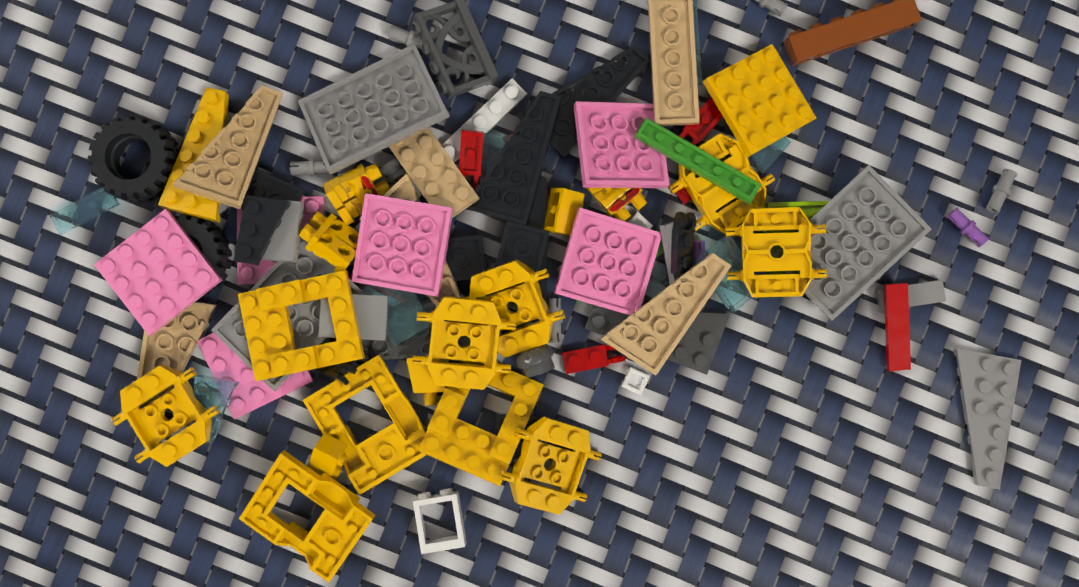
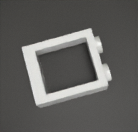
[413,488,467,554]

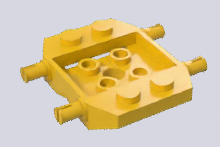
[668,133,775,234]
[725,207,827,298]
[464,259,565,358]
[412,296,516,390]
[111,364,220,467]
[499,417,602,515]

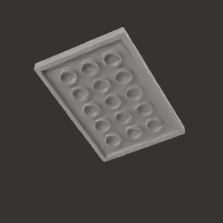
[298,44,450,175]
[771,165,932,321]
[211,238,367,391]

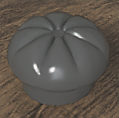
[516,345,555,377]

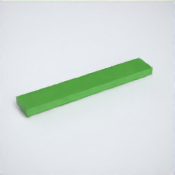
[634,118,762,204]

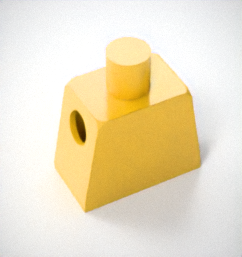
[407,358,450,406]

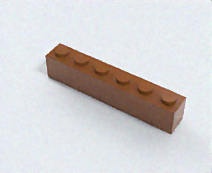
[784,0,922,66]

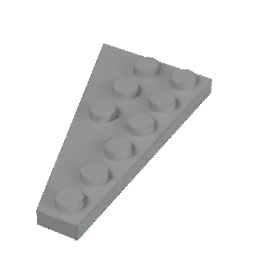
[953,348,1021,490]

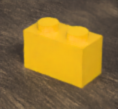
[543,188,585,237]
[308,433,348,480]

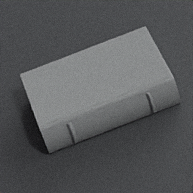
[262,200,304,263]

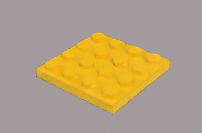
[703,44,816,158]

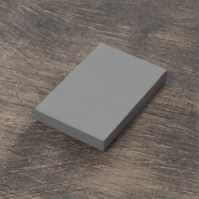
[318,294,389,341]

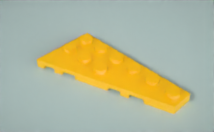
[158,87,229,223]

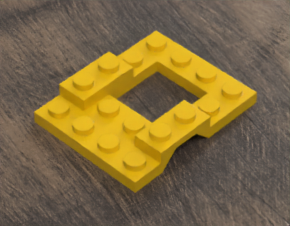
[238,270,365,381]
[303,354,426,495]
[418,360,544,487]
[239,450,376,583]

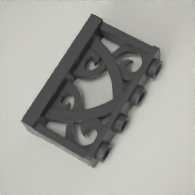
[411,0,499,99]

